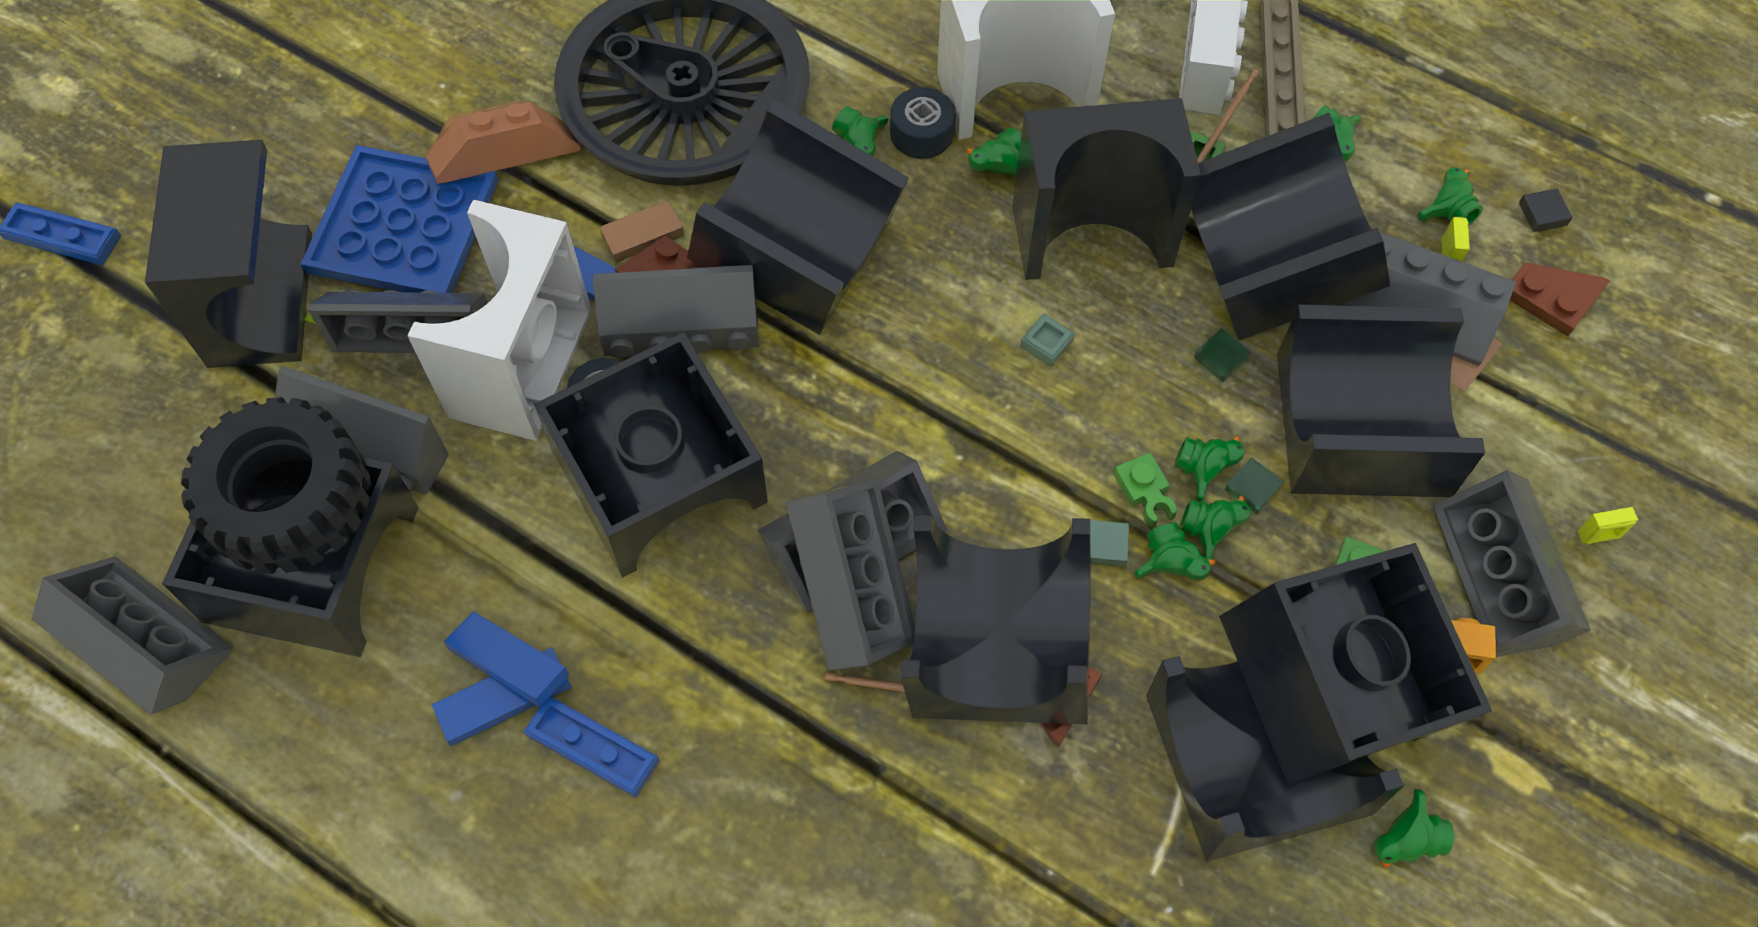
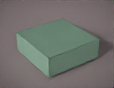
[1020,313,1075,367]
[1090,520,1129,567]

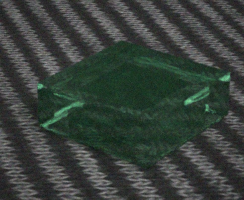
[1194,328,1251,382]
[1225,457,1285,514]

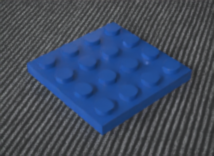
[300,145,499,293]

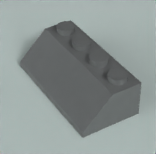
[1338,229,1516,366]
[593,265,759,358]
[308,290,488,353]
[275,366,449,495]
[758,451,947,613]
[1433,470,1591,657]
[786,478,915,670]
[32,556,232,715]

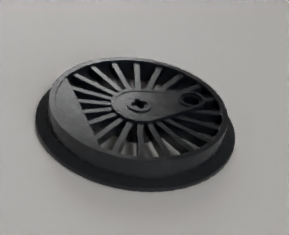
[554,0,810,186]

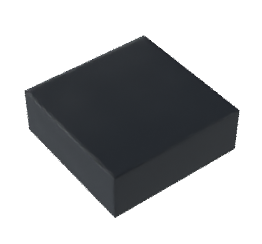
[1519,188,1573,232]

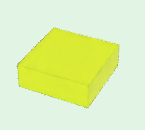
[1441,217,1470,262]
[1577,507,1638,544]

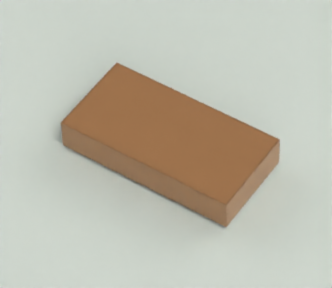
[599,200,684,262]

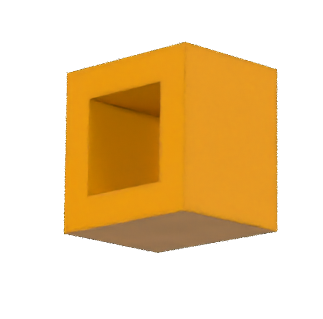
[1451,618,1496,673]

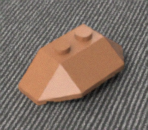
[426,100,581,184]

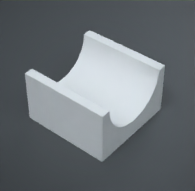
[937,0,1115,140]
[407,200,592,441]

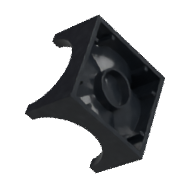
[901,515,1092,725]
[1146,656,1404,862]

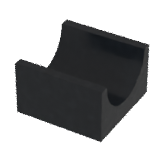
[1012,98,1201,280]
[687,99,909,335]
[1191,113,1390,341]
[145,140,312,368]
[1277,305,1485,497]
[534,332,768,578]
[162,457,419,657]
[1219,543,1492,785]

